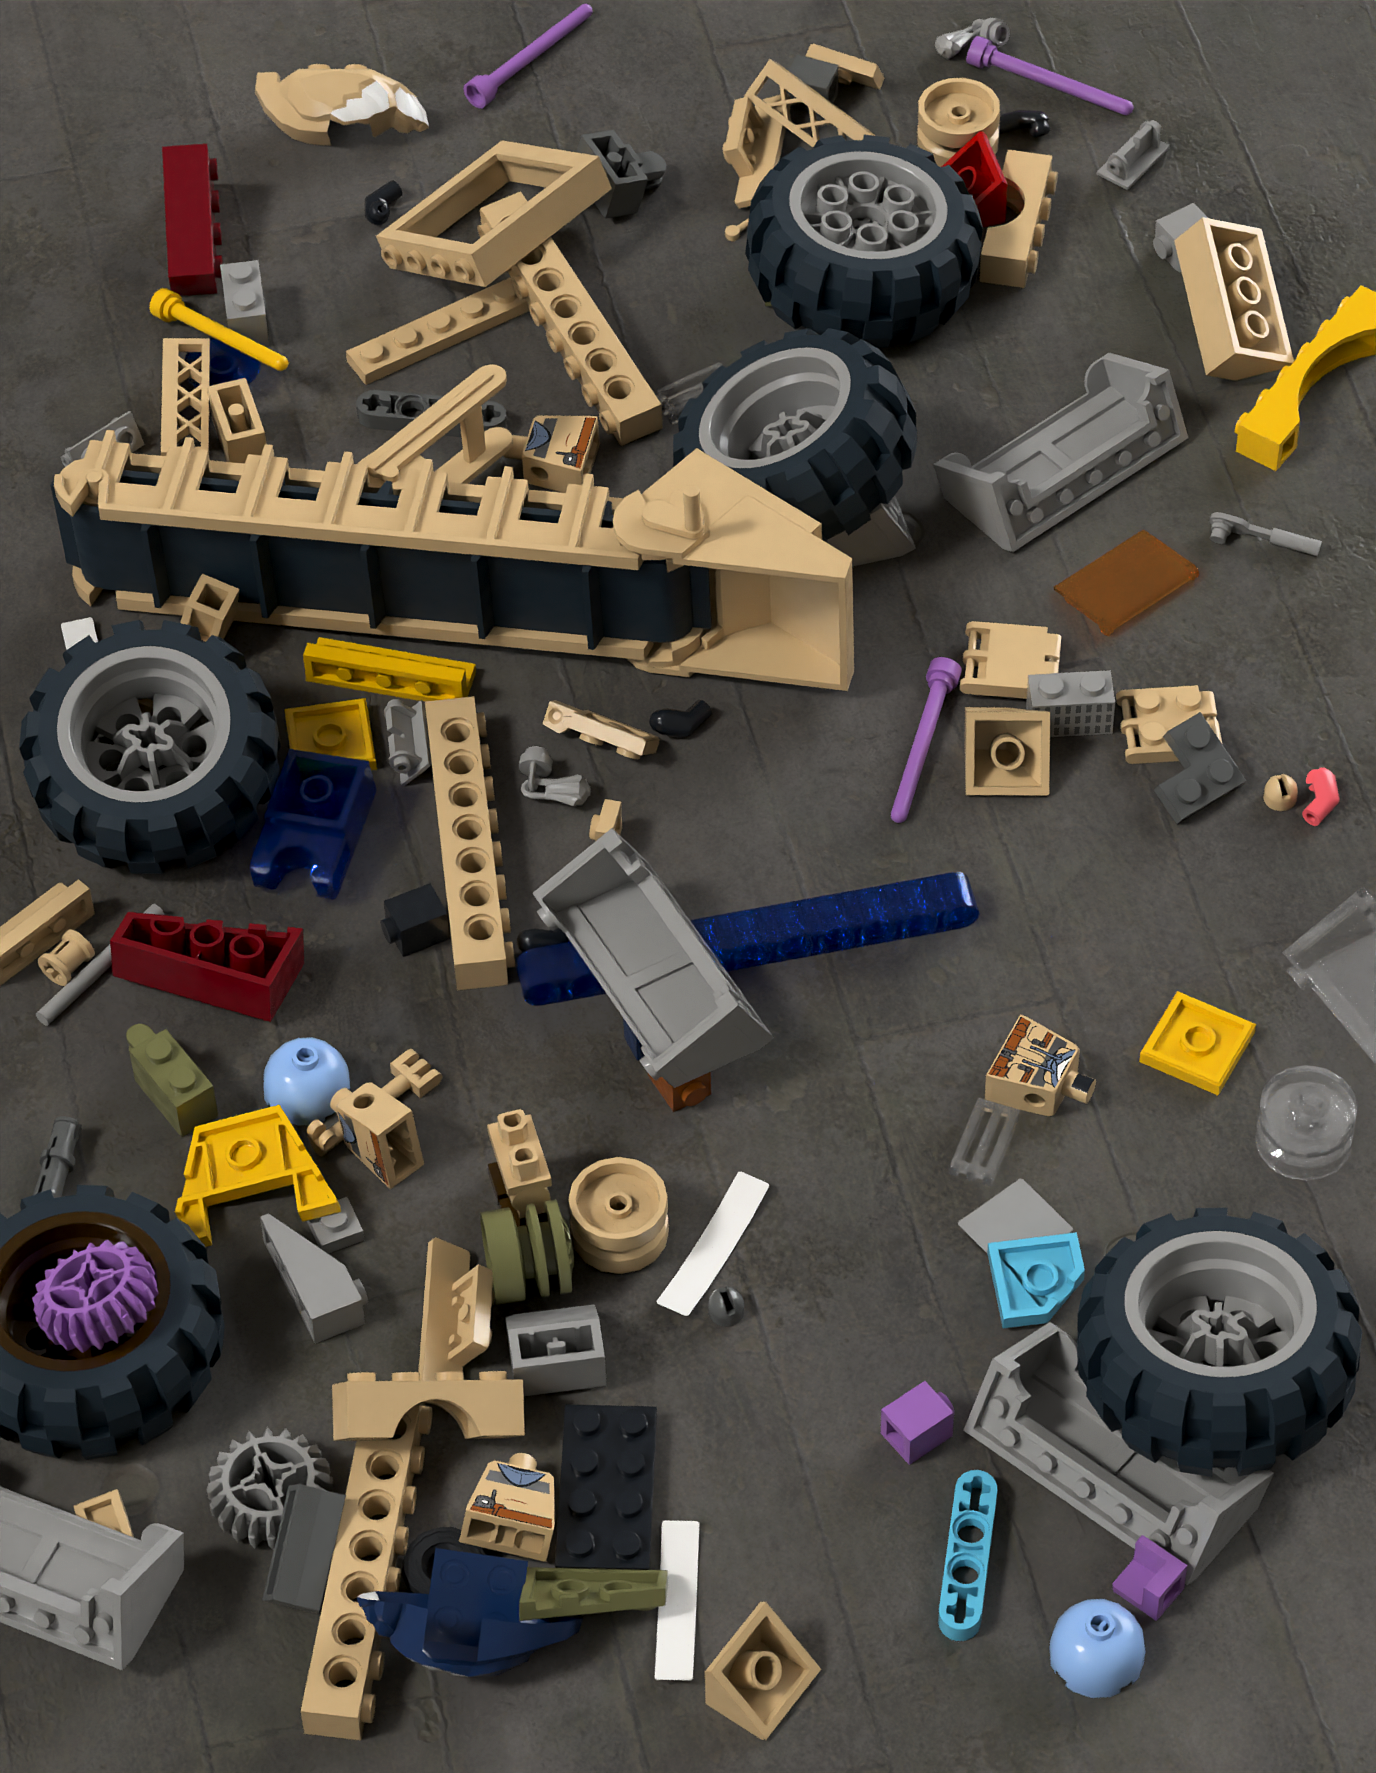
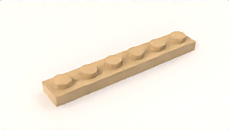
[346,277,529,385]

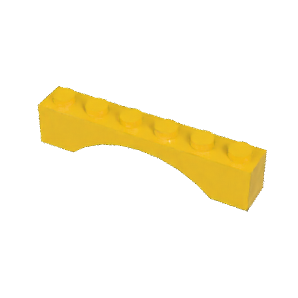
[1235,285,1376,471]

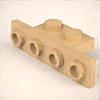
[723,93,791,208]
[419,1237,495,1381]

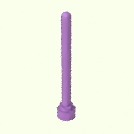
[464,4,592,109]
[966,36,1133,115]
[891,657,962,823]

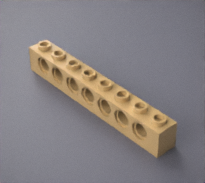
[477,191,663,446]
[425,696,515,990]
[301,1403,432,1740]

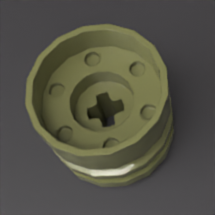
[480,1199,574,1306]

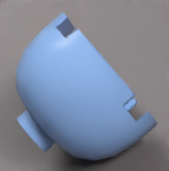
[264,1037,350,1125]
[1049,1599,1145,1698]

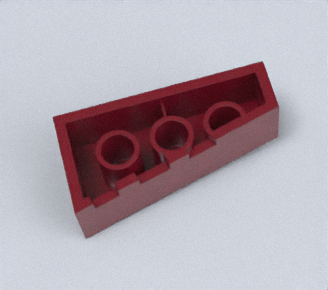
[162,143,223,296]
[110,912,304,1022]

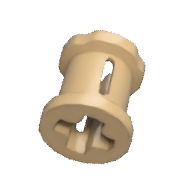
[38,929,95,986]

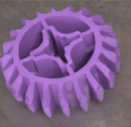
[32,1240,159,1353]

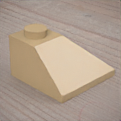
[965,707,1050,796]

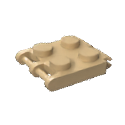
[960,621,1061,699]
[1116,685,1222,764]

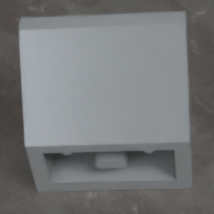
[505,1304,607,1396]

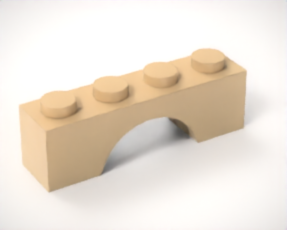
[980,150,1058,288]
[137,574,239,716]
[332,1371,525,1441]

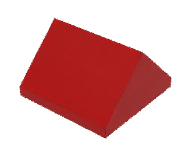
[942,130,1007,227]

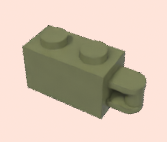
[126,1024,218,1137]

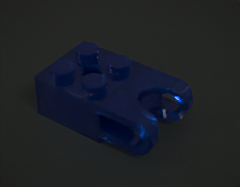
[250,749,377,900]

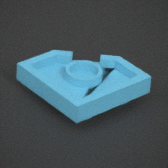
[987,1232,1085,1328]

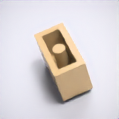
[208,378,266,464]

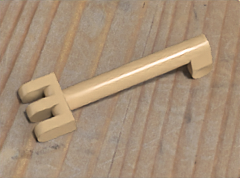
[307,1049,442,1156]

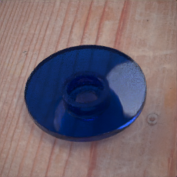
[184,337,261,388]

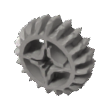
[207,1427,334,1550]

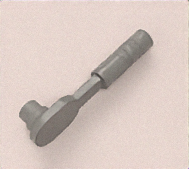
[1209,512,1322,557]

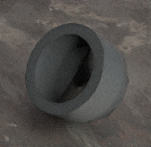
[708,1286,744,1327]

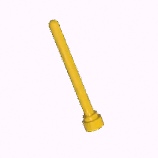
[150,288,288,371]

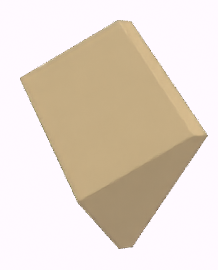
[705,1602,821,1740]

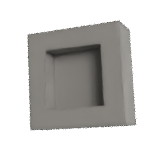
[307,1197,364,1254]

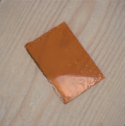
[1054,529,1199,636]

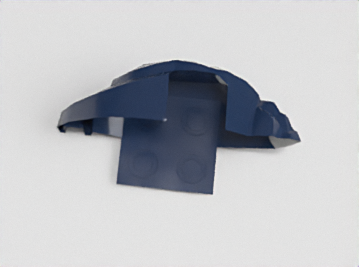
[357,1548,583,1677]

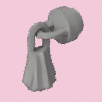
[935,18,1010,60]
[519,746,591,807]

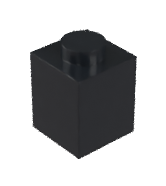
[380,883,450,957]

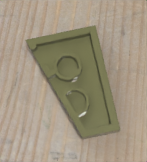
[519,1567,668,1621]

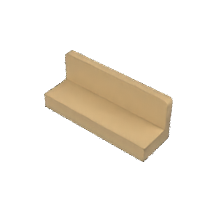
[0,879,95,986]

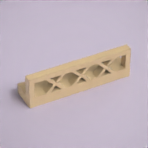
[744,59,876,147]
[161,338,210,456]

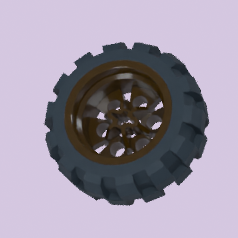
[0,1185,225,1460]

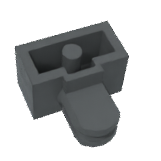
[576,130,666,219]

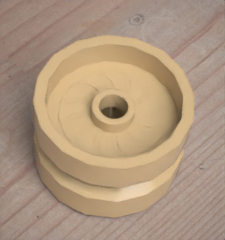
[917,78,1000,167]
[568,1157,669,1274]

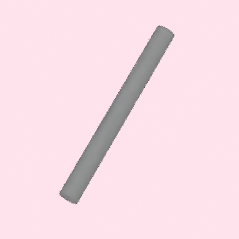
[36,904,164,1026]

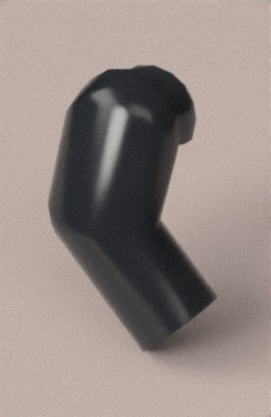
[998,110,1050,137]
[365,180,402,225]
[649,700,712,738]
[517,927,571,958]

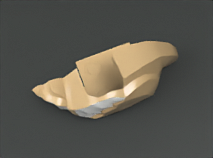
[255,64,429,145]

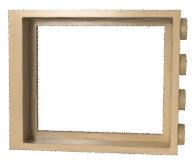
[376,141,612,287]

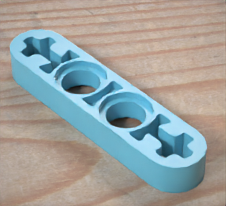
[938,1470,997,1641]

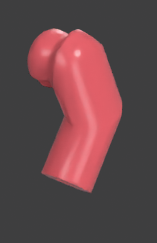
[1302,767,1340,826]

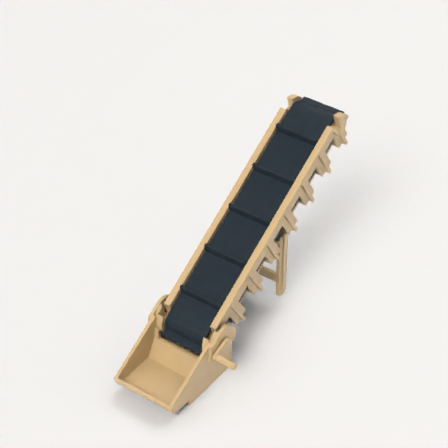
[51,364,854,691]

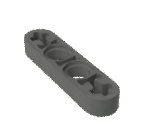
[356,390,507,437]

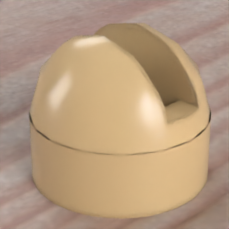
[1263,774,1298,811]

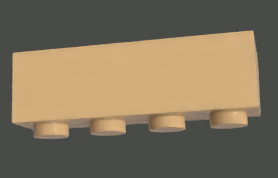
[1174,217,1294,381]

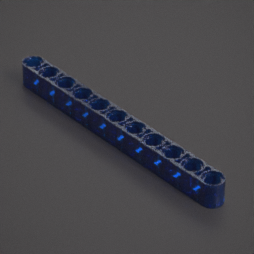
[515,872,980,1006]

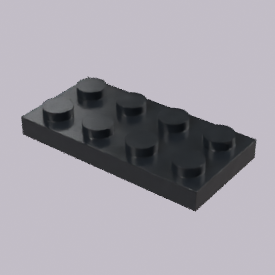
[555,1404,657,1570]

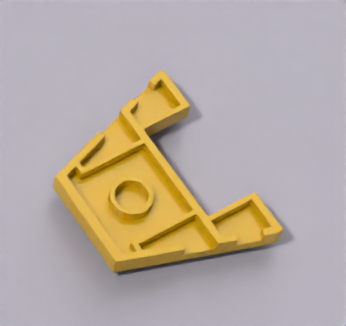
[175,1105,341,1247]

